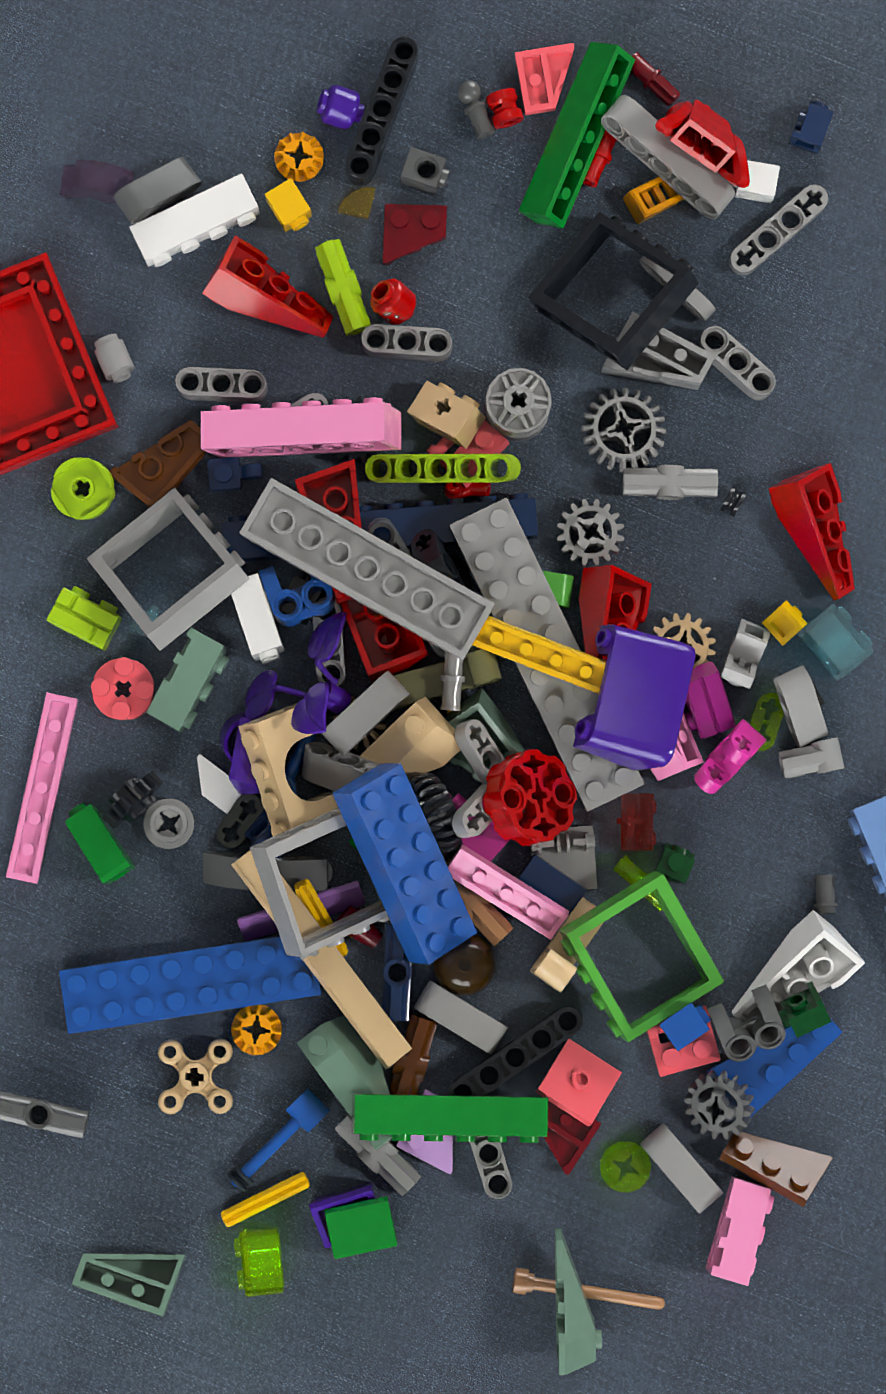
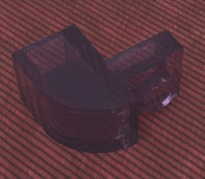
[60,160,134,204]

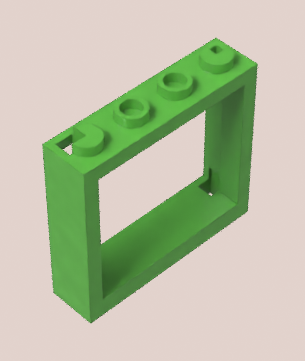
[559,870,724,1043]

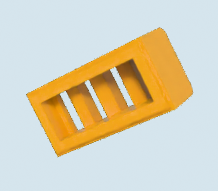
[623,177,685,224]

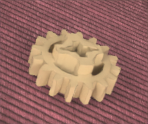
[652,613,716,669]

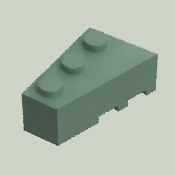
[72,1254,186,1318]

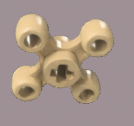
[158,1038,233,1115]

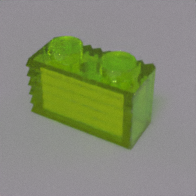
[234,1226,285,1297]

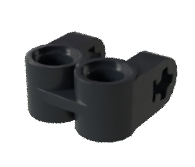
[411,529,475,592]

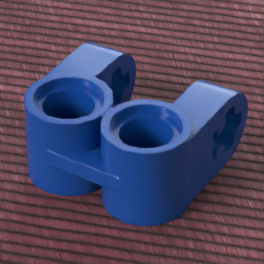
[258,566,335,627]

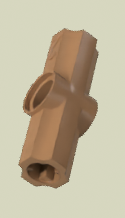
[446,858,514,946]

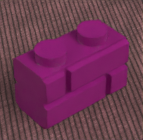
[684,661,736,739]

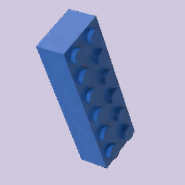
[332,763,477,965]

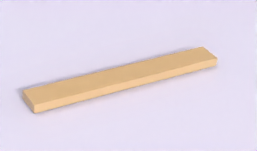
[231,850,412,1069]

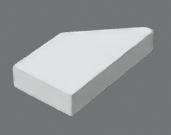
[197,754,242,814]

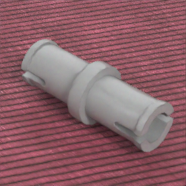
[440,651,465,711]

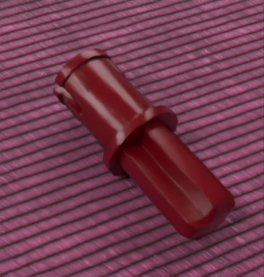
[630,52,680,106]

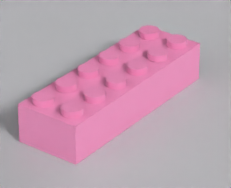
[201,397,401,458]

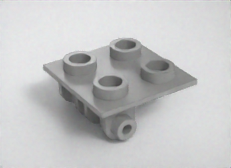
[531,826,597,889]

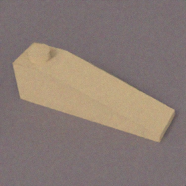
[360,697,461,780]

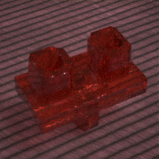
[616,793,657,851]

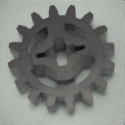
[684,1070,755,1139]

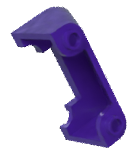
[573,624,696,771]

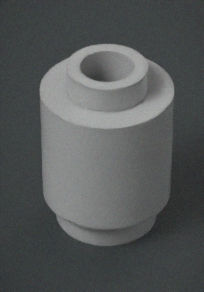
[94,334,135,383]

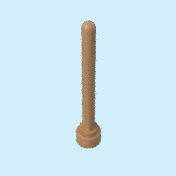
[512,1267,665,1310]

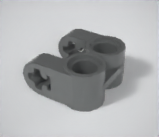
[707,984,786,1062]

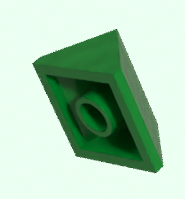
[324,1196,398,1260]

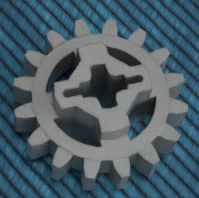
[556,499,624,567]

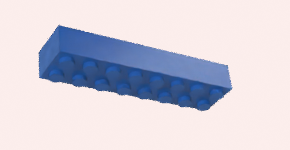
[59,937,322,1034]

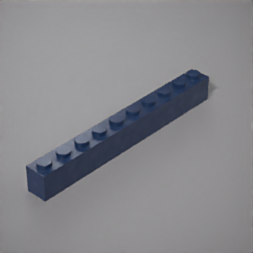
[221,493,538,562]

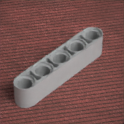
[601,95,735,219]

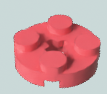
[91,657,155,721]

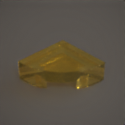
[338,187,376,220]

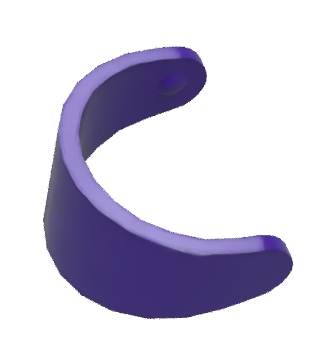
[220,713,251,763]

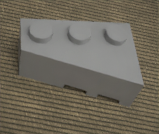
[601,312,716,390]

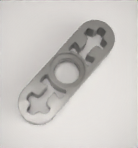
[639,256,716,322]

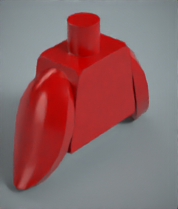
[655,99,750,188]

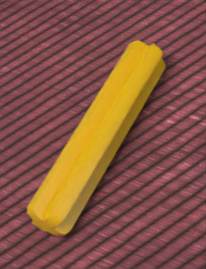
[294,879,348,956]
[221,1172,310,1227]

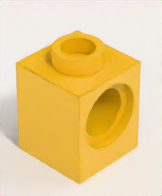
[265,178,312,232]

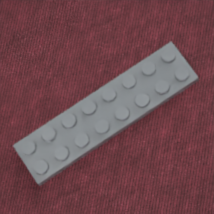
[239,478,495,661]

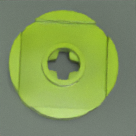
[51,457,115,520]

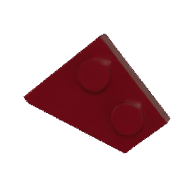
[383,204,447,265]
[544,1101,601,1176]

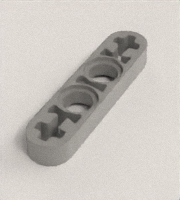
[729,185,828,276]

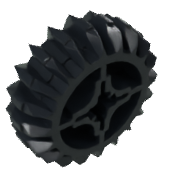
[409,773,462,857]

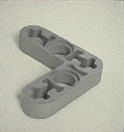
[452,719,505,838]

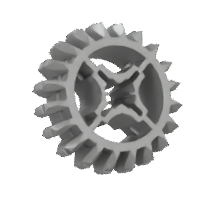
[581,388,666,473]

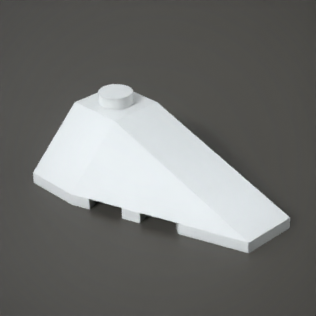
[731,910,865,1020]

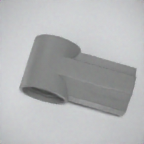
[778,737,845,779]

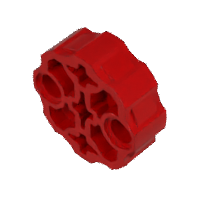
[483,749,577,846]

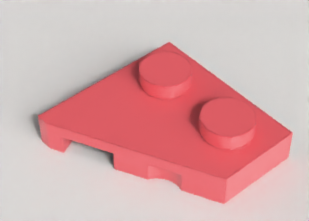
[515,43,575,116]

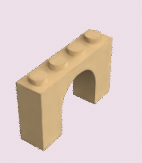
[238,703,338,837]

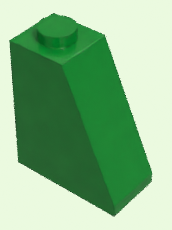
[64,802,136,885]

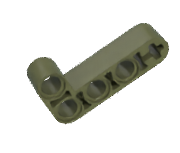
[394,649,502,710]

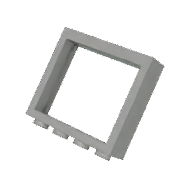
[86,488,249,651]
[250,808,390,960]

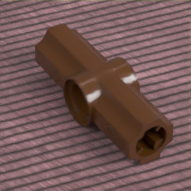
[389,1015,438,1095]

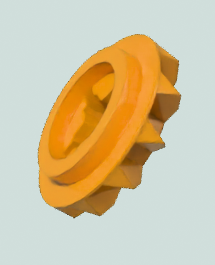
[274,131,324,182]
[231,1005,282,1055]

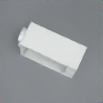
[231,573,285,664]

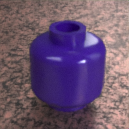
[316,85,364,130]

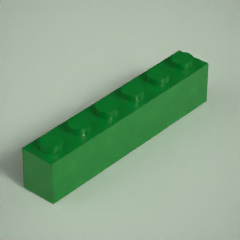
[518,42,635,229]
[352,1094,548,1143]

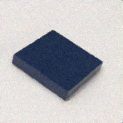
[517,853,587,942]

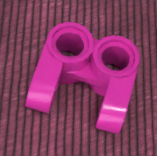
[694,719,767,794]

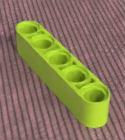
[365,454,521,483]

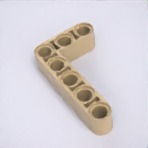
[530,897,604,992]

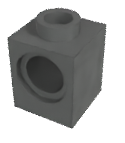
[401,147,450,195]

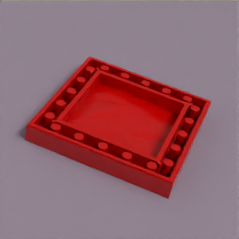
[0,252,119,476]

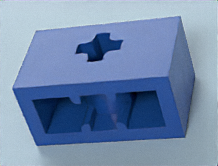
[659,1003,711,1051]

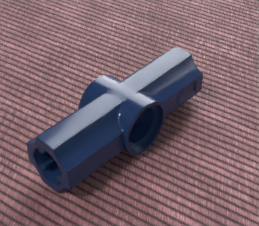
[382,924,412,1021]

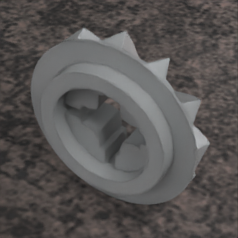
[144,799,195,849]

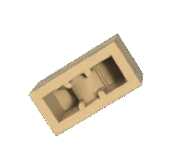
[407,381,486,449]

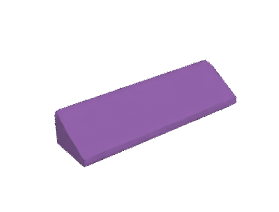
[237,881,365,941]

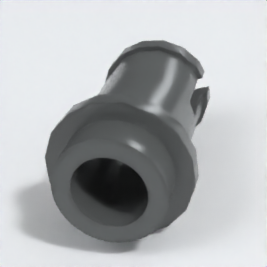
[813,875,838,914]

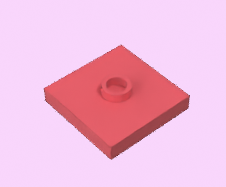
[536,1039,622,1127]

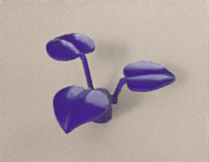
[244,612,351,734]

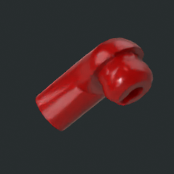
[444,483,491,499]

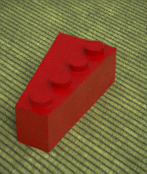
[295,459,362,604]

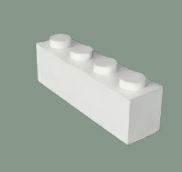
[129,173,260,267]

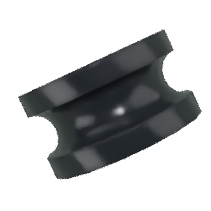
[720,485,747,517]

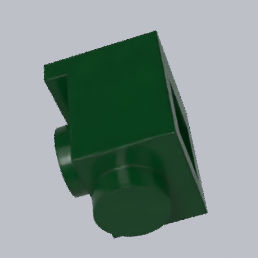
[654,843,695,884]
[778,981,832,1038]

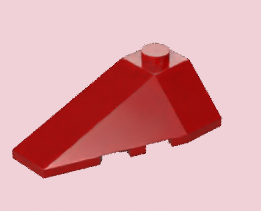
[341,599,428,684]

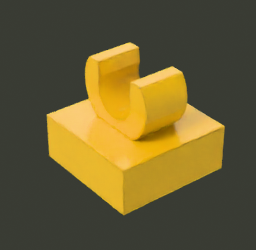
[762,600,808,646]

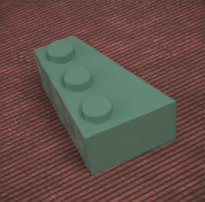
[146,627,229,733]

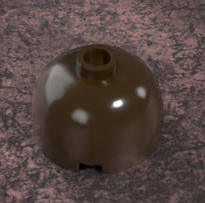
[433,935,496,996]

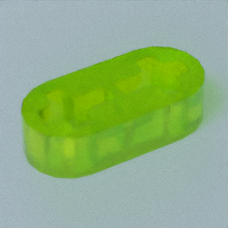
[750,693,784,752]

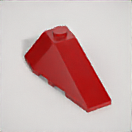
[202,235,333,338]
[768,463,855,600]
[579,565,652,661]

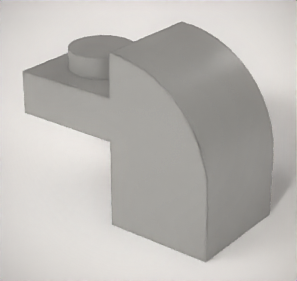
[720,619,770,689]

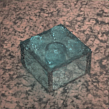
[797,603,874,681]

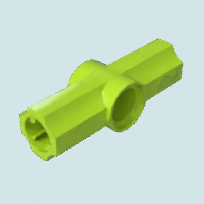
[315,239,371,336]

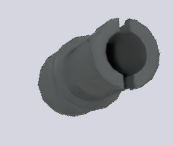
[457,80,495,140]

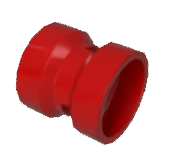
[486,88,524,129]

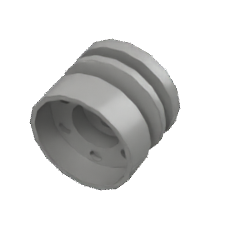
[485,368,552,442]

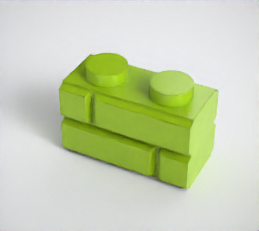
[46,586,122,651]

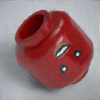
[370,278,417,325]

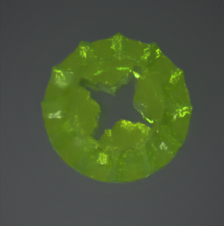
[600,1141,651,1193]

